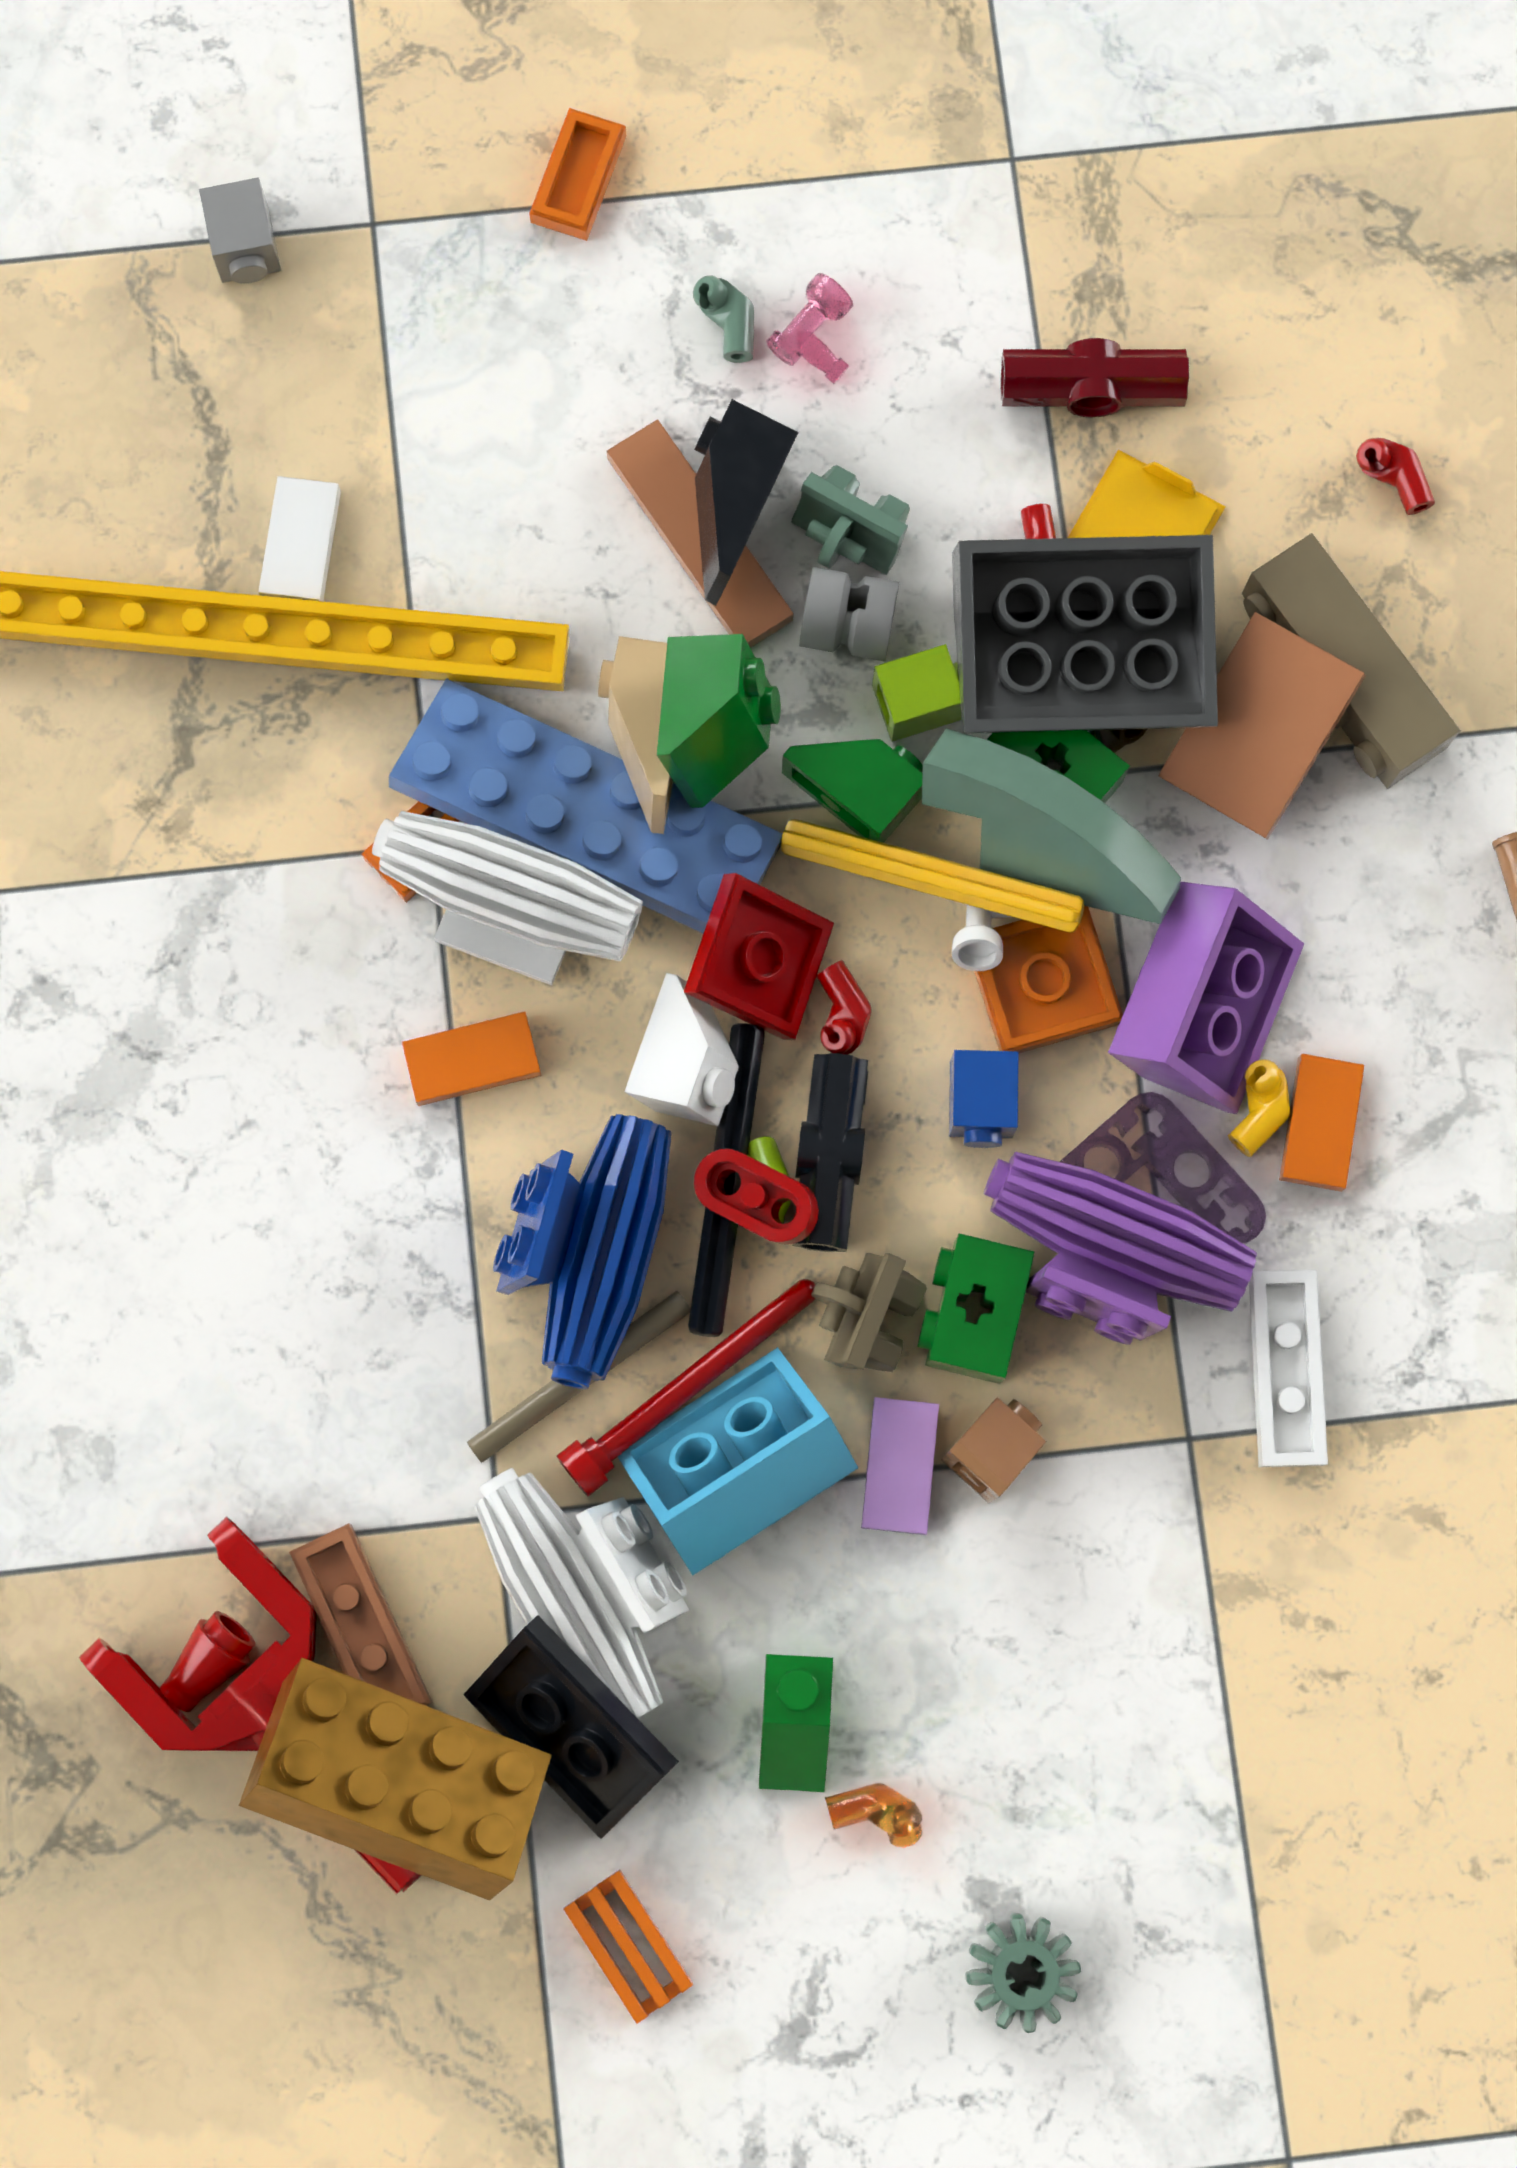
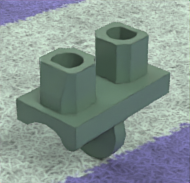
[791,465,910,575]

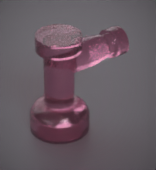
[766,273,853,384]

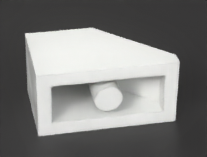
[624,973,739,1126]

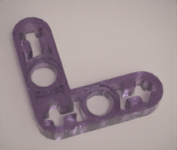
[1060,1092,1266,1245]

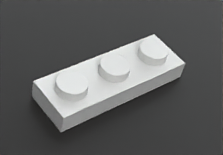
[1249,1270,1328,1468]

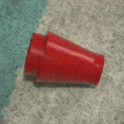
[160,1611,256,1712]

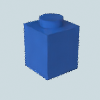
[949,1050,1019,1148]

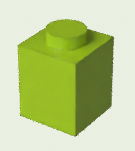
[872,644,962,742]

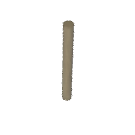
[467,1291,691,1463]

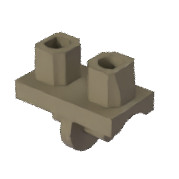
[811,1253,927,1372]

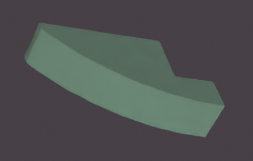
[922,728,1181,924]

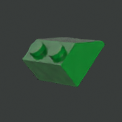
[657,634,781,808]

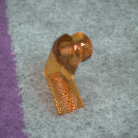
[825,1783,922,1848]

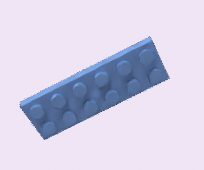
[389,678,783,934]

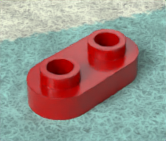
[694,1149,819,1245]

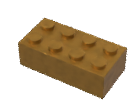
[238,1658,552,1901]

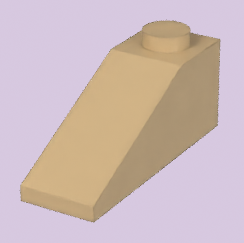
[598,636,673,834]

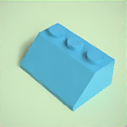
[618,1347,858,1575]

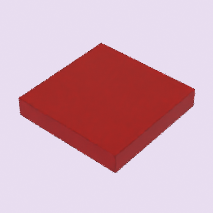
[684,873,834,1040]

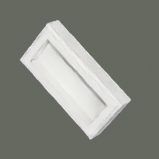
[258,476,341,601]

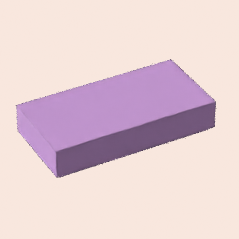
[861,1397,939,1535]

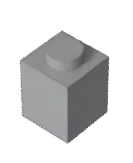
[199,177,281,283]

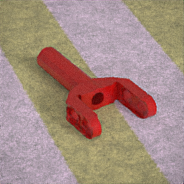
[79,1516,422,1895]

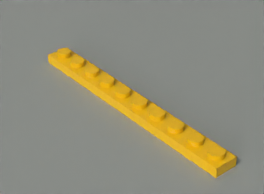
[0,571,570,692]

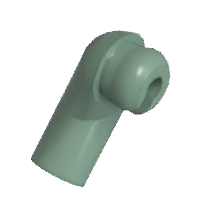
[693,275,754,363]

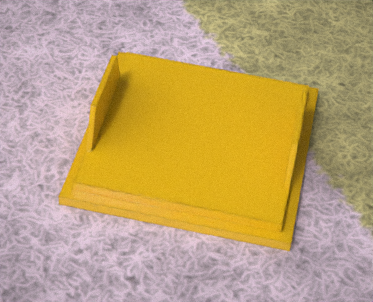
[1068,449,1226,538]

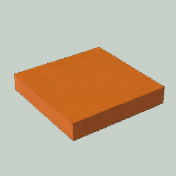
[974,906,1123,1053]

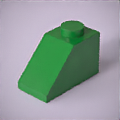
[782,739,923,843]
[758,1654,833,1792]

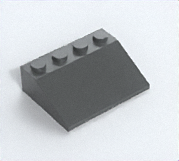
[952,535,1218,734]

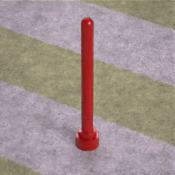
[556,1279,816,1497]

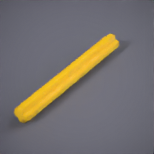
[781,819,1084,933]

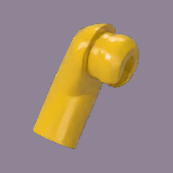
[1228,1059,1290,1157]

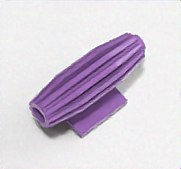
[983,1152,1257,1345]

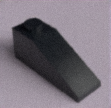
[694,399,799,606]

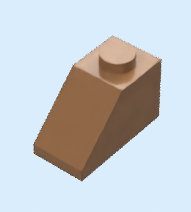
[941,1397,1047,1504]

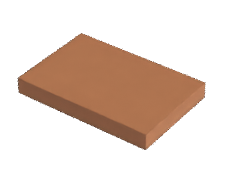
[1158,612,1366,840]

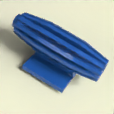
[493,1114,671,1389]

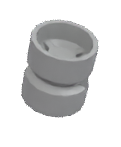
[799,567,899,661]

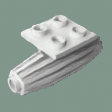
[372,811,643,985]
[474,1468,689,1718]

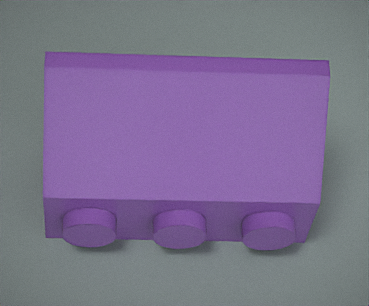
[1108,882,1304,1114]

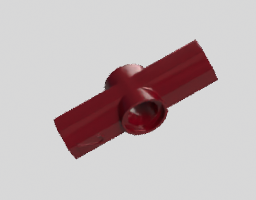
[1000,338,1189,418]

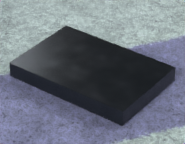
[463,1615,679,1839]

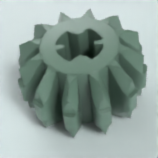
[965,1913,1081,2033]

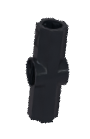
[792,1053,869,1252]

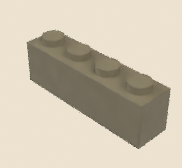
[1242,533,1461,789]

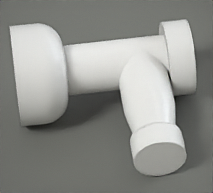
[952,904,1010,971]

